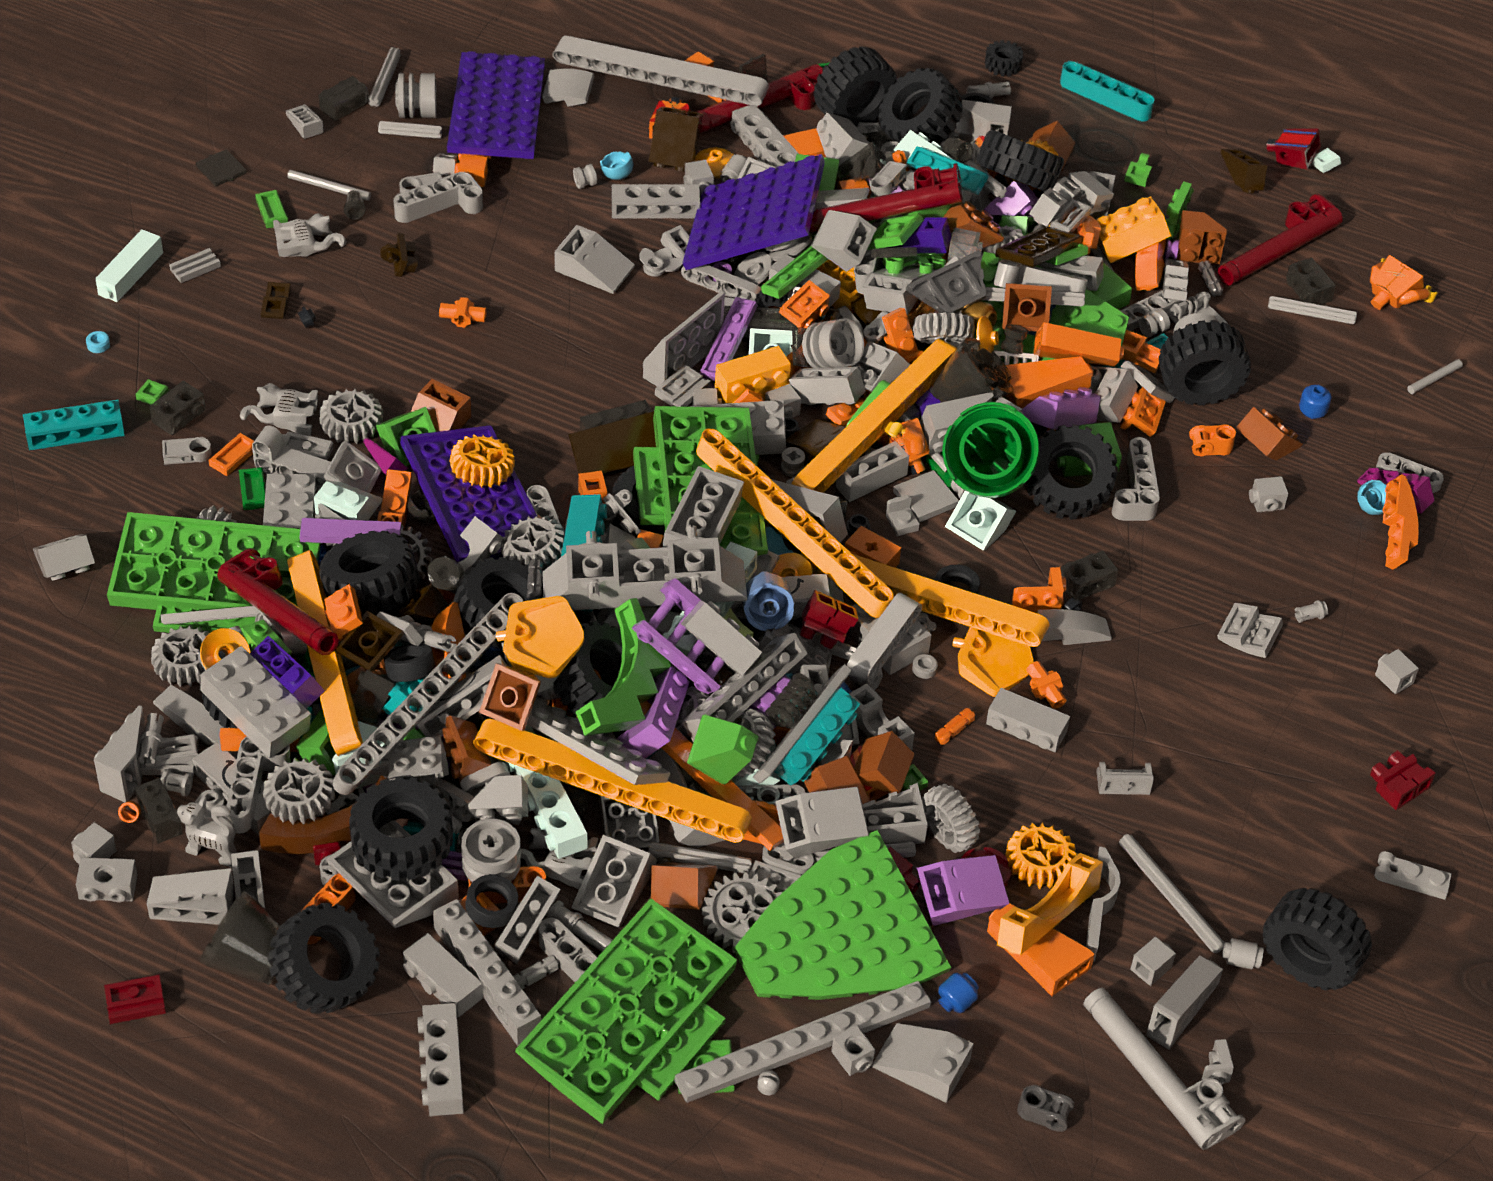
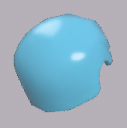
[600,152,633,180]
[1357,480,1386,515]

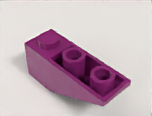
[1357,467,1435,513]

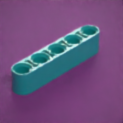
[1060,61,1154,121]

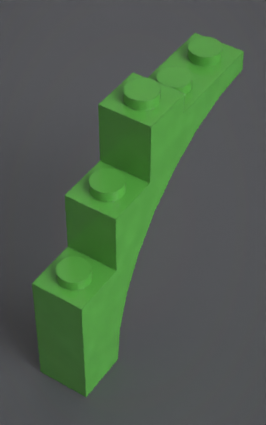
[576,598,671,736]

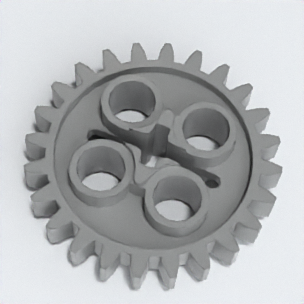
[702,872,783,953]

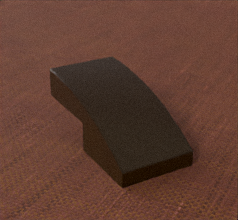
[261,282,291,319]

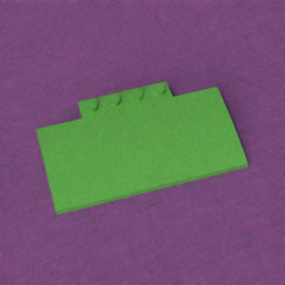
[633,406,768,556]
[107,512,321,633]
[515,898,737,1124]

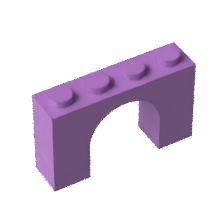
[616,665,690,759]

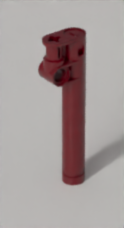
[697,64,823,133]
[809,163,963,233]
[1218,194,1343,286]
[217,548,338,655]

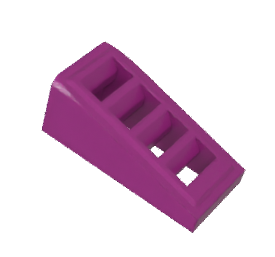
[363,438,408,475]

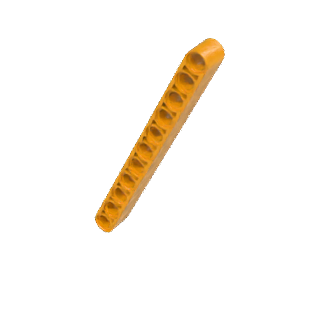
[792,338,960,493]
[696,429,894,618]
[287,550,363,756]
[800,552,1050,647]
[473,719,751,843]

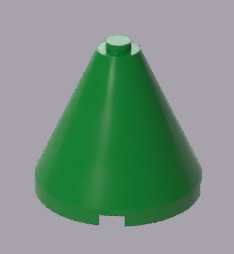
[943,402,1039,498]

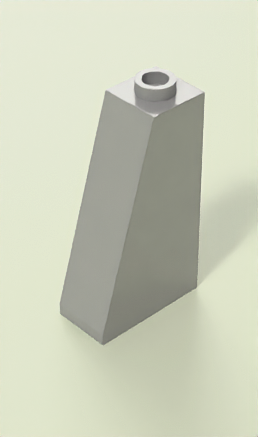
[1146,956,1223,1050]

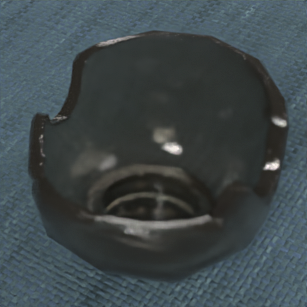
[407,490,437,523]

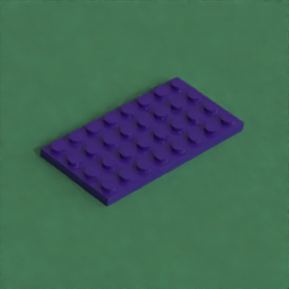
[447,51,545,159]
[400,425,537,562]

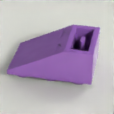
[917,855,1009,926]

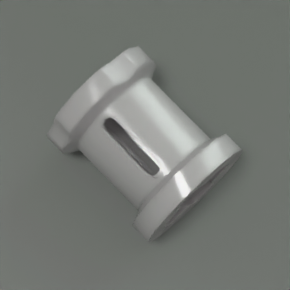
[160,769,193,797]

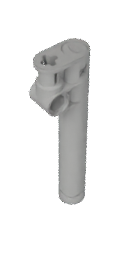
[1083,988,1245,1150]

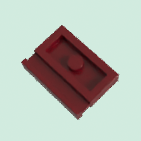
[104,975,166,1024]

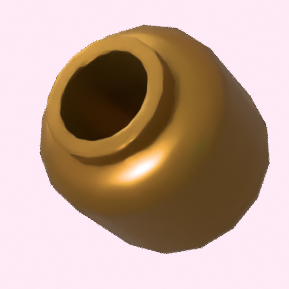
[961,301,997,331]

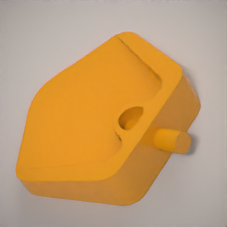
[496,596,584,679]
[953,627,1034,697]

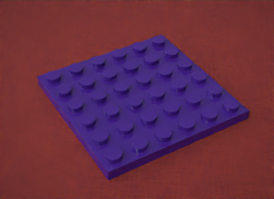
[682,154,825,270]

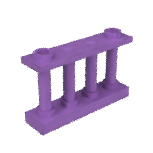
[632,578,725,694]

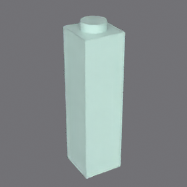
[96,230,163,302]

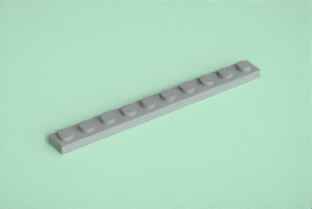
[674,981,931,1103]

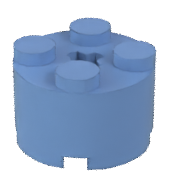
[742,571,794,631]

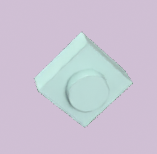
[1311,148,1341,173]

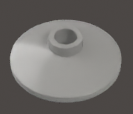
[734,252,773,285]

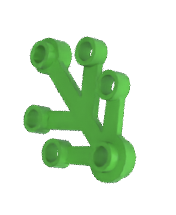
[882,253,946,274]

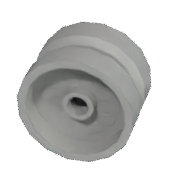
[462,819,521,882]

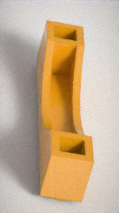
[997,853,1103,955]

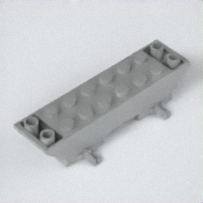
[543,525,747,610]

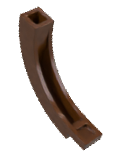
[259,775,386,854]

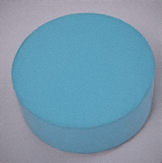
[86,331,110,353]

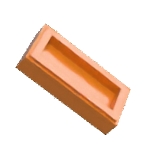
[209,433,254,476]

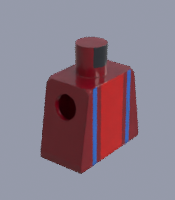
[1267,128,1321,169]

